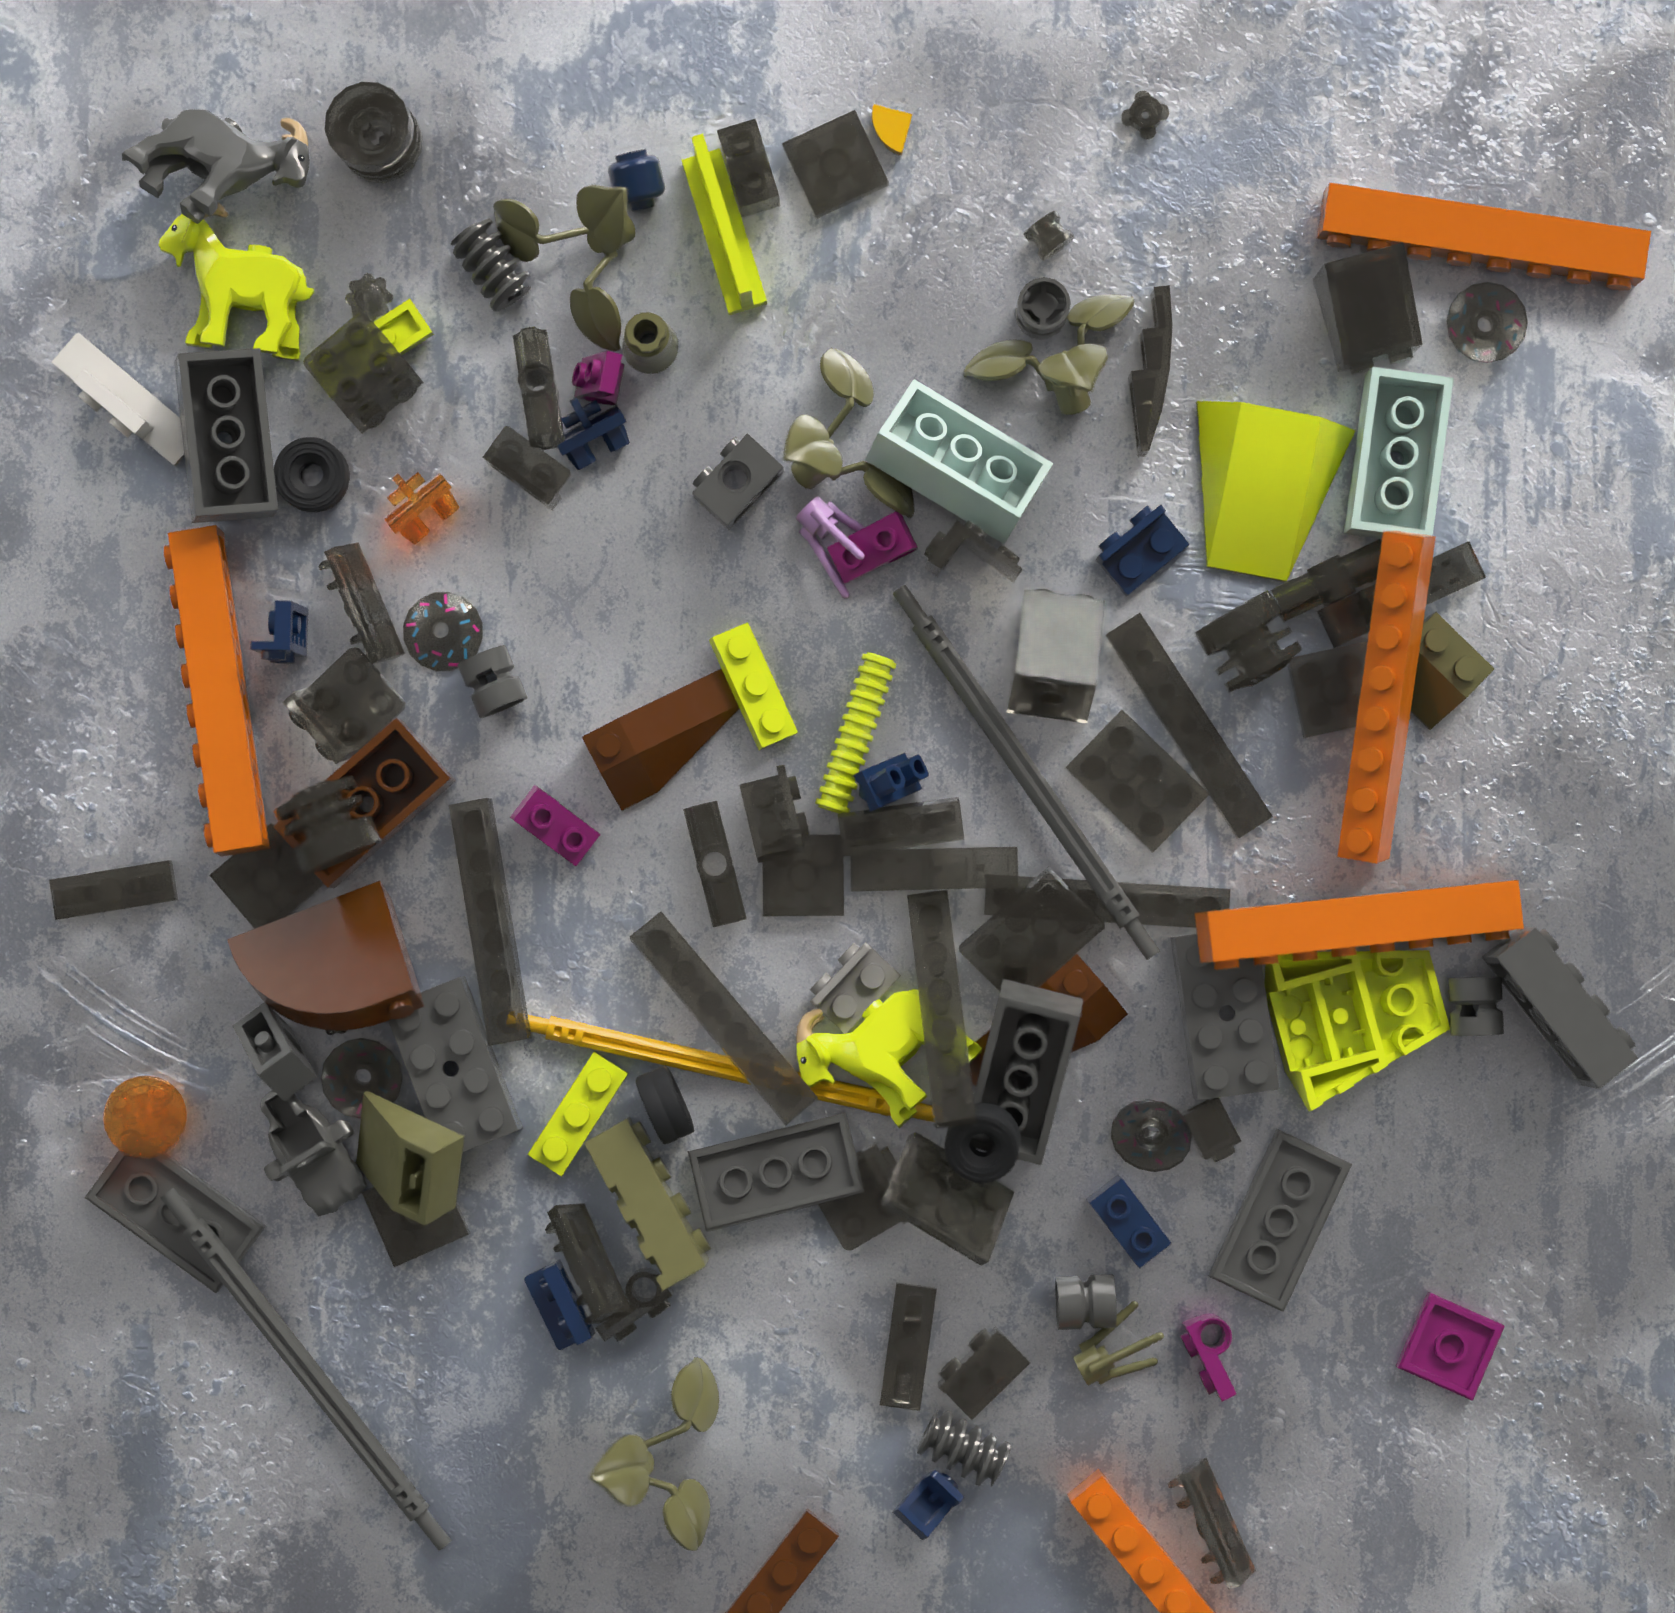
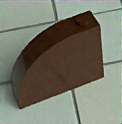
[227,880,425,1031]

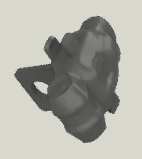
[261,1090,367,1216]

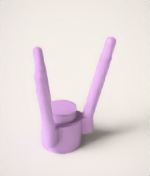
[796,496,865,599]

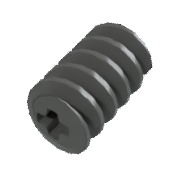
[450,218,531,311]
[917,1410,1011,1486]

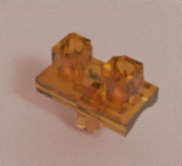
[384,472,459,545]

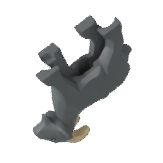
[122,109,310,224]

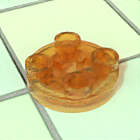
[103,1076,187,1159]

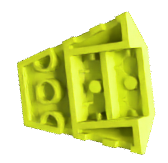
[1196,401,1356,582]
[1264,950,1450,1111]

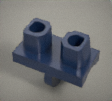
[553,397,630,470]
[853,753,929,812]

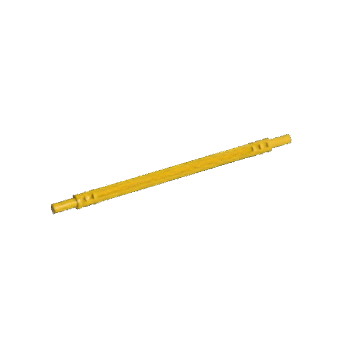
[507,1010,946,1125]

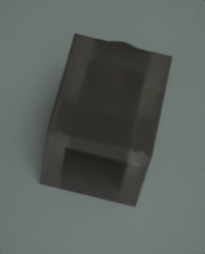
[1179,1098,1241,1162]

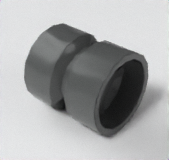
[1015,277,1071,340]
[457,645,528,718]
[1448,977,1504,1036]
[1055,1274,1117,1330]

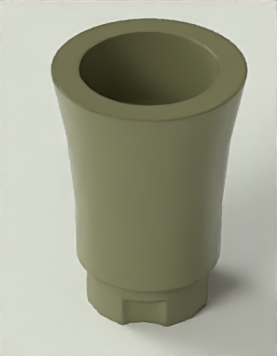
[622,312,678,374]

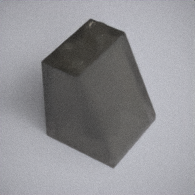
[1313,243,1423,375]
[1007,589,1105,723]

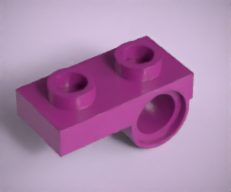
[572,350,625,405]
[827,511,918,584]
[510,785,601,866]
[1180,1314,1237,1401]

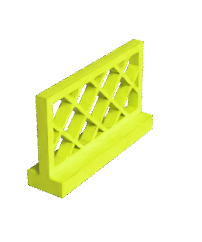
[681,134,767,316]

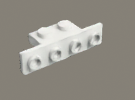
[52,333,184,467]

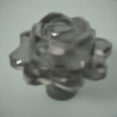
[345,273,394,323]

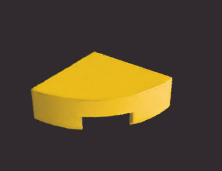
[872,104,912,156]

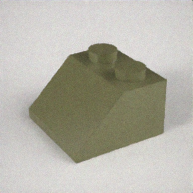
[1411,612,1494,730]

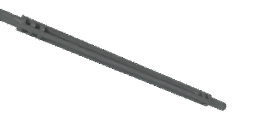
[893,585,1160,960]
[161,1188,452,1551]

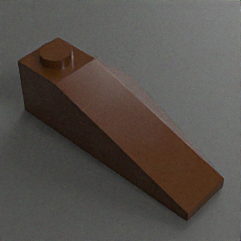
[959,953,1128,1087]

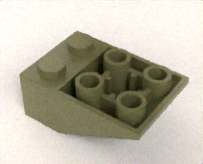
[356,1091,464,1226]

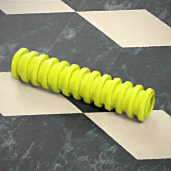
[815,652,896,815]

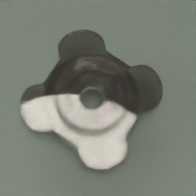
[1121,91,1169,139]

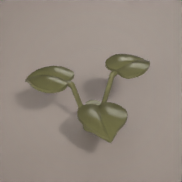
[493,185,635,351]
[963,294,1135,415]
[783,347,915,518]
[589,1357,719,1551]

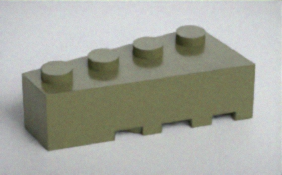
[584,1117,711,1291]

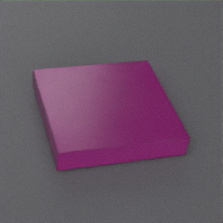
[1396,1292,1505,1401]

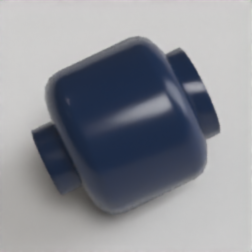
[608,149,665,211]

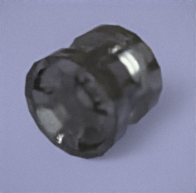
[1023,210,1075,261]

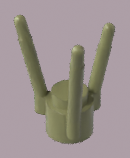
[1073,1301,1164,1386]

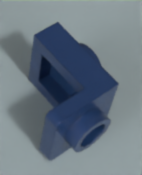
[893,1470,964,1540]

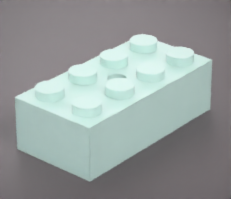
[1344,367,1454,539]
[865,379,1053,544]

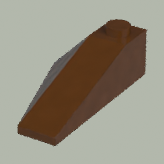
[582,669,740,811]

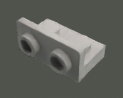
[810,942,901,1034]

